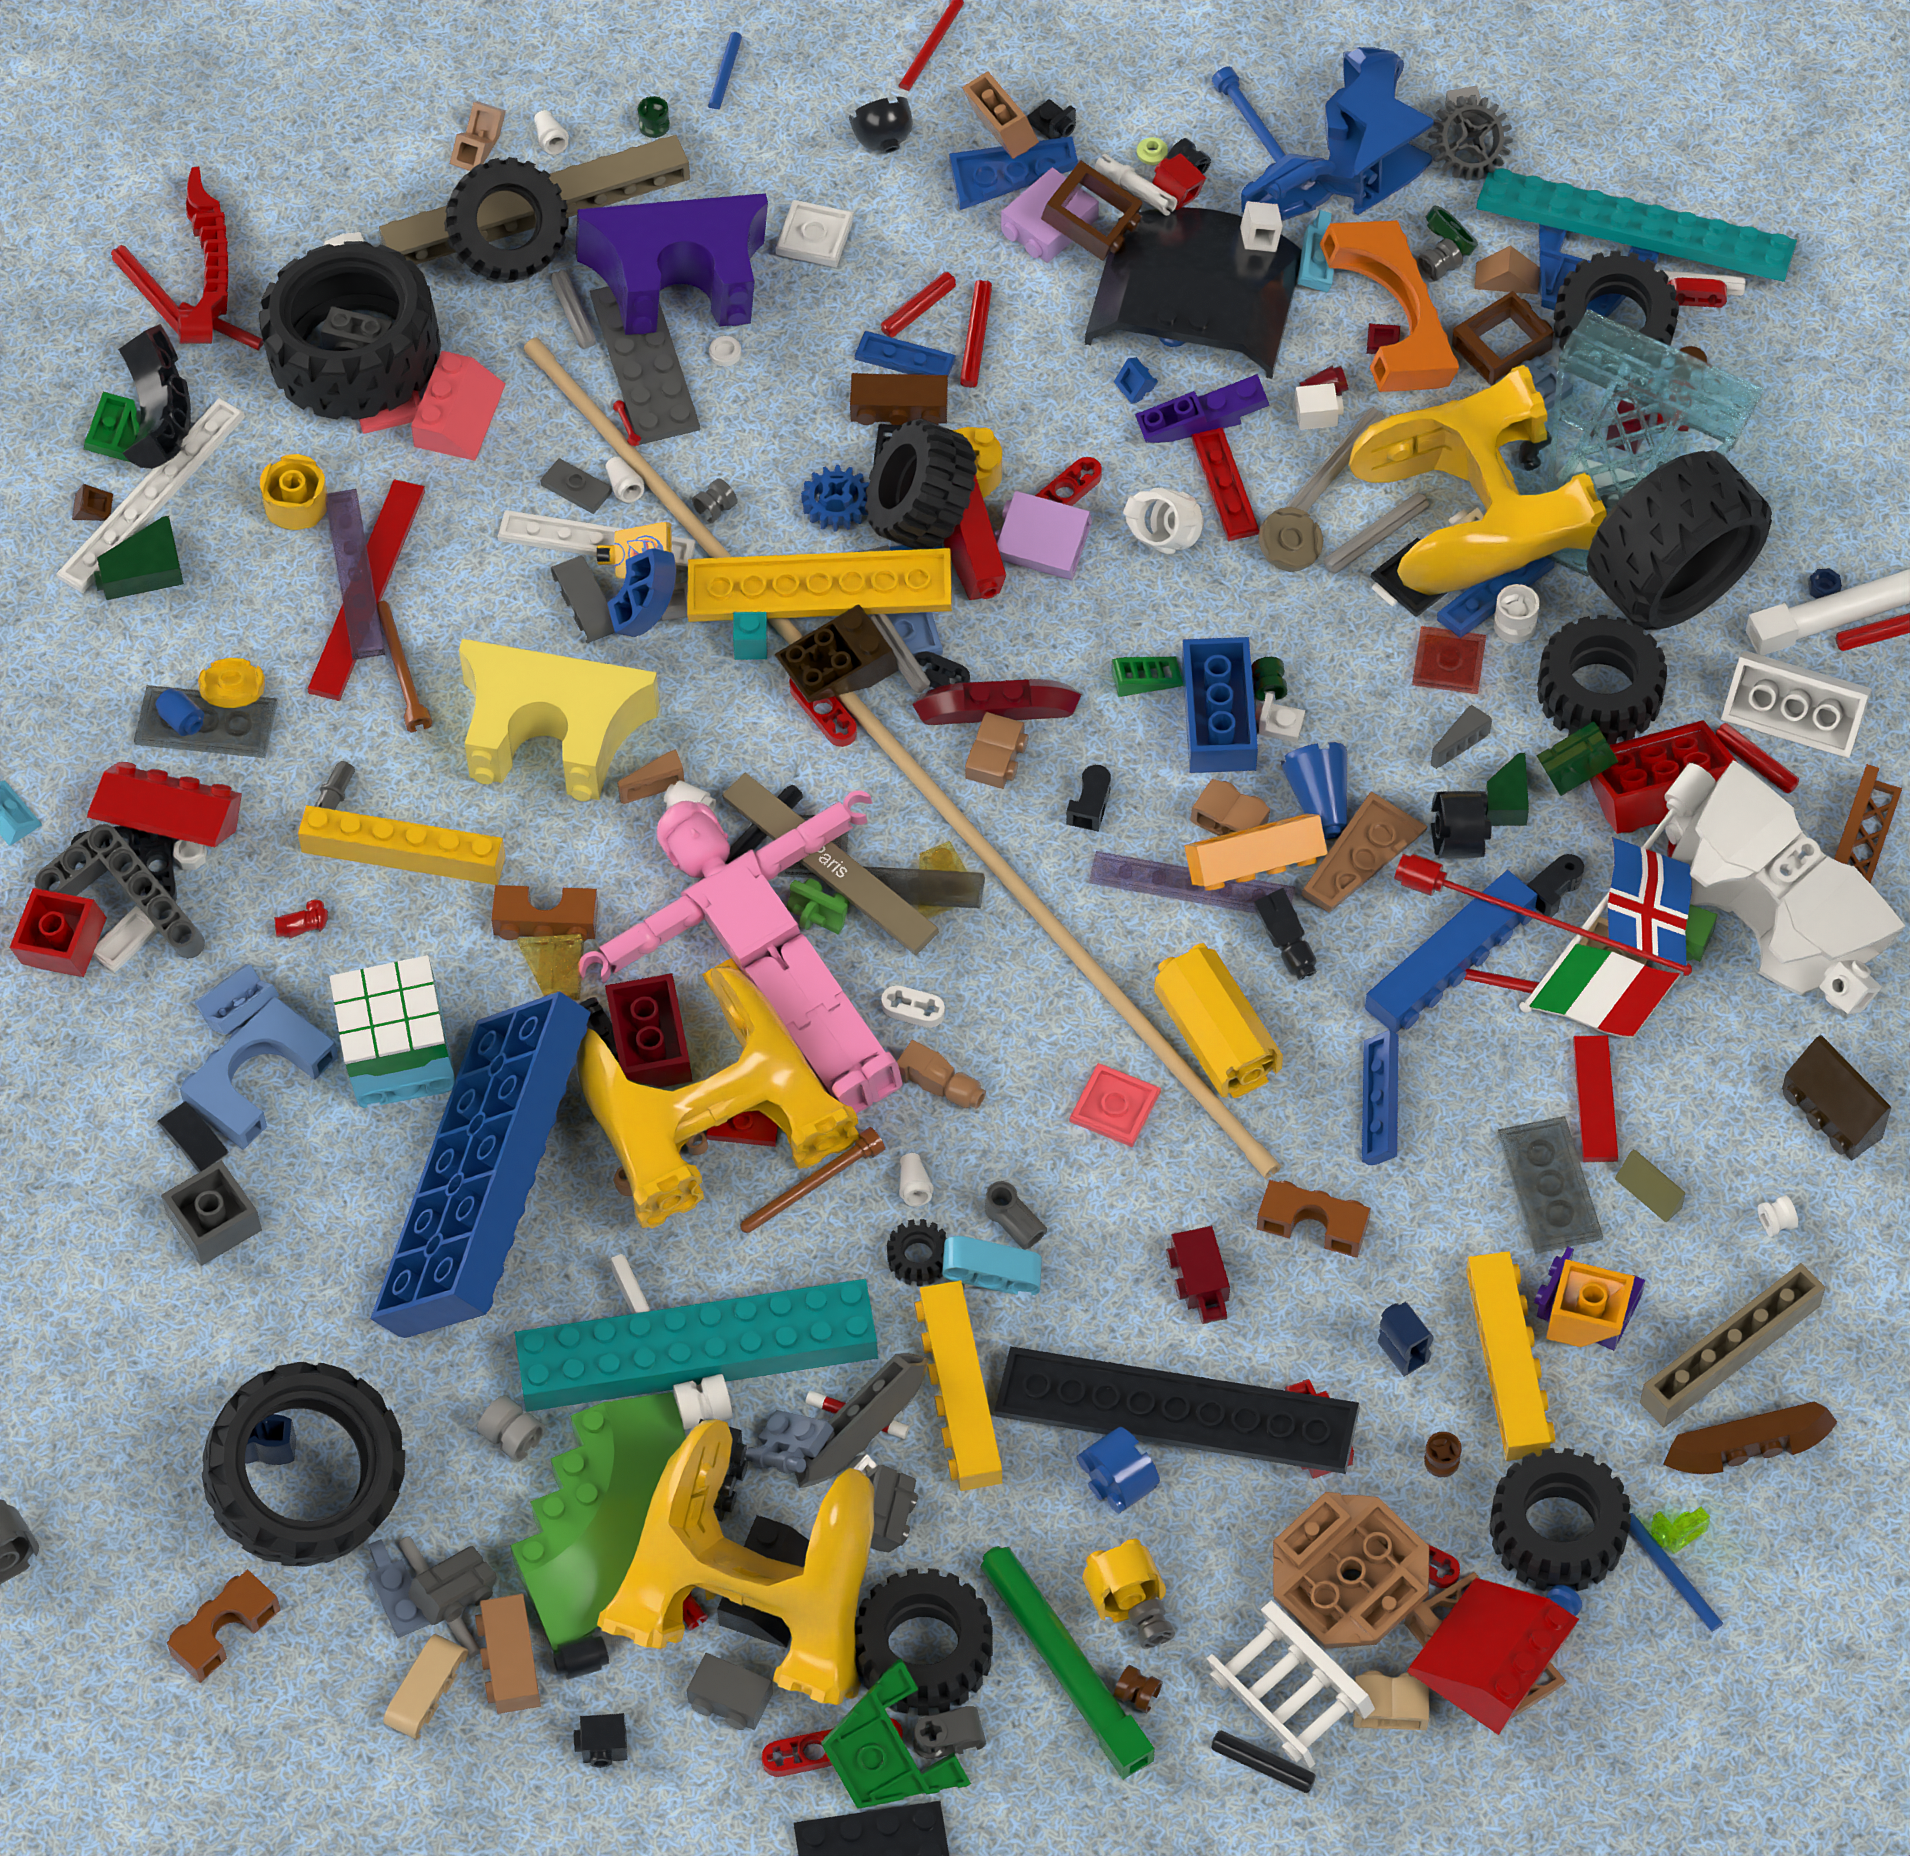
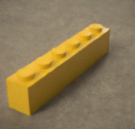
[298,805,506,885]
[1466,1251,1556,1461]
[914,1280,1002,1491]

